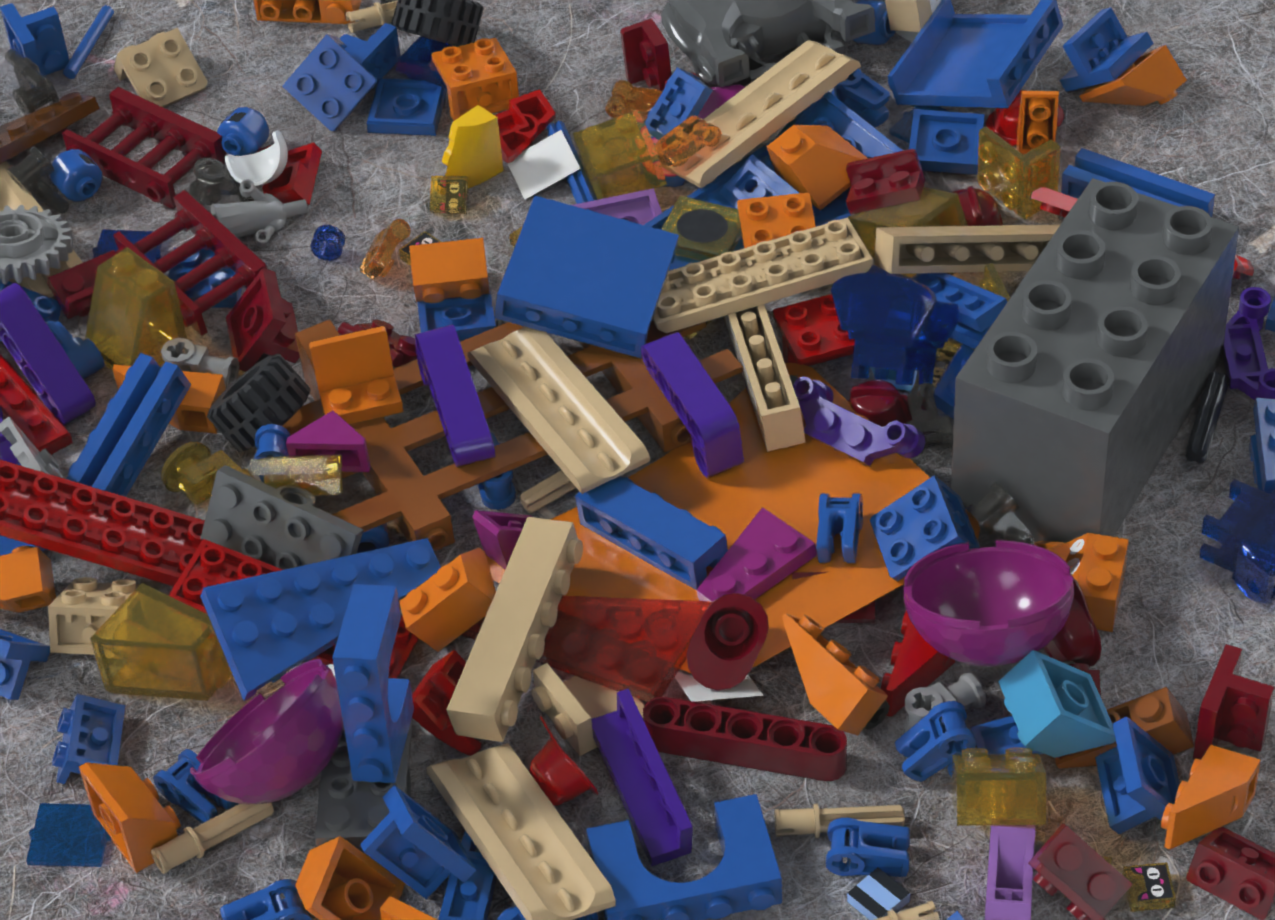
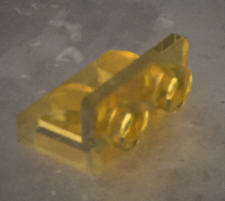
[250,455,343,496]

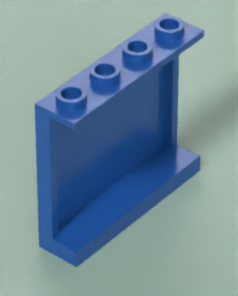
[887,0,1064,108]
[494,195,679,358]

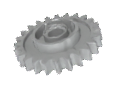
[0,205,73,284]

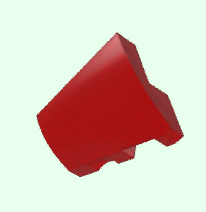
[495,89,556,163]
[257,142,322,206]
[412,650,481,756]

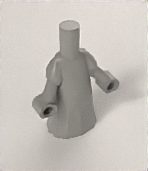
[211,179,308,248]

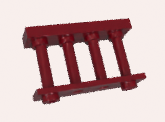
[62,87,227,209]
[113,190,267,336]

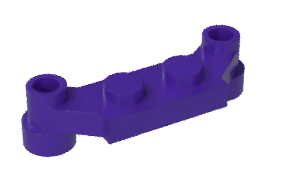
[1222,287,1275,400]
[793,376,925,466]

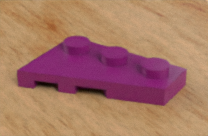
[696,507,817,608]

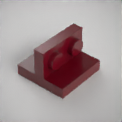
[226,268,300,372]
[1193,644,1275,760]

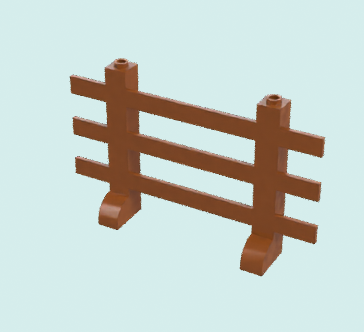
[283,319,743,551]

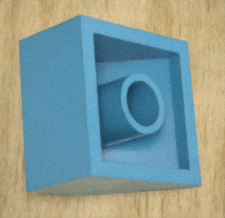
[998,650,1116,758]

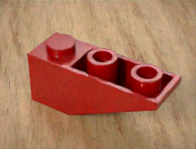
[880,611,956,717]

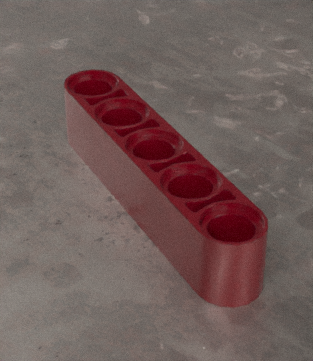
[643,697,847,781]

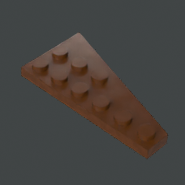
[0,92,100,164]

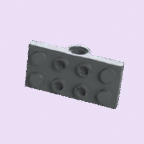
[200,465,363,570]
[315,719,413,849]

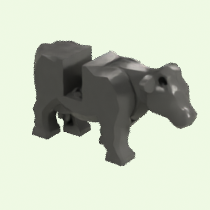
[661,0,875,87]

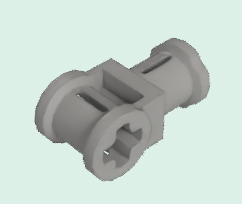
[161,338,239,389]
[904,673,986,733]

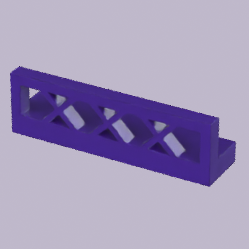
[591,688,693,867]

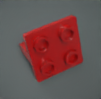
[773,291,869,366]

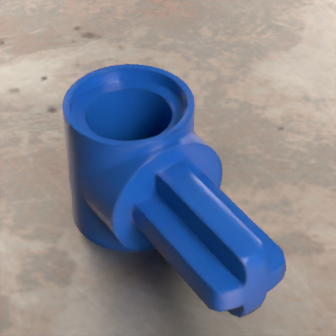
[47,321,105,379]

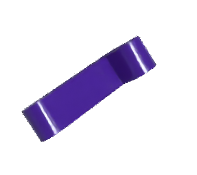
[0,283,96,426]
[415,324,495,467]
[641,332,744,478]

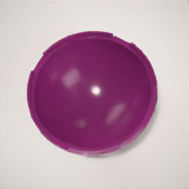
[904,540,1074,666]
[190,659,344,805]

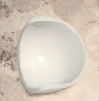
[225,131,288,186]

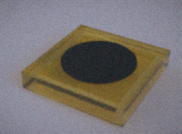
[662,196,742,261]

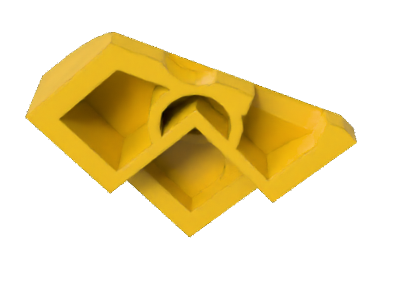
[435,105,504,196]

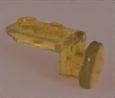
[161,442,254,506]

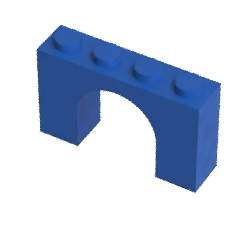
[332,584,414,783]
[586,794,782,920]

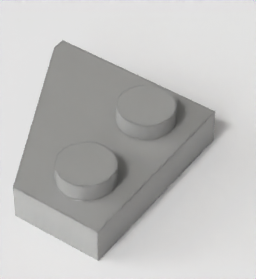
[0,417,64,478]

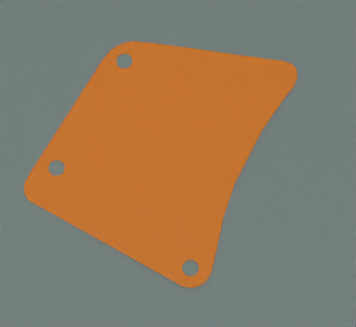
[486,363,980,673]

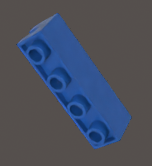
[1061,148,1215,217]
[900,273,1007,349]
[66,353,191,497]
[575,476,728,590]

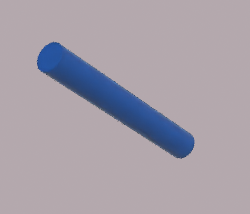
[63,5,114,79]

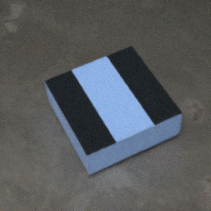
[847,867,910,920]

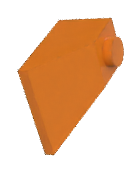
[1079,45,1187,106]
[766,125,868,211]
[295,836,405,920]

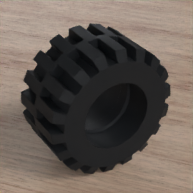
[391,0,484,47]
[207,354,311,452]

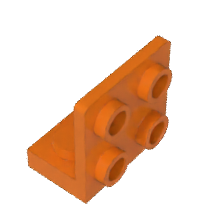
[431,38,519,121]
[737,193,816,248]
[309,326,404,424]

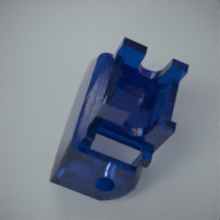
[831,273,959,386]
[1200,479,1275,604]

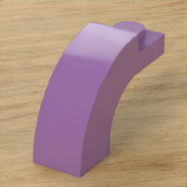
[985,816,1036,920]

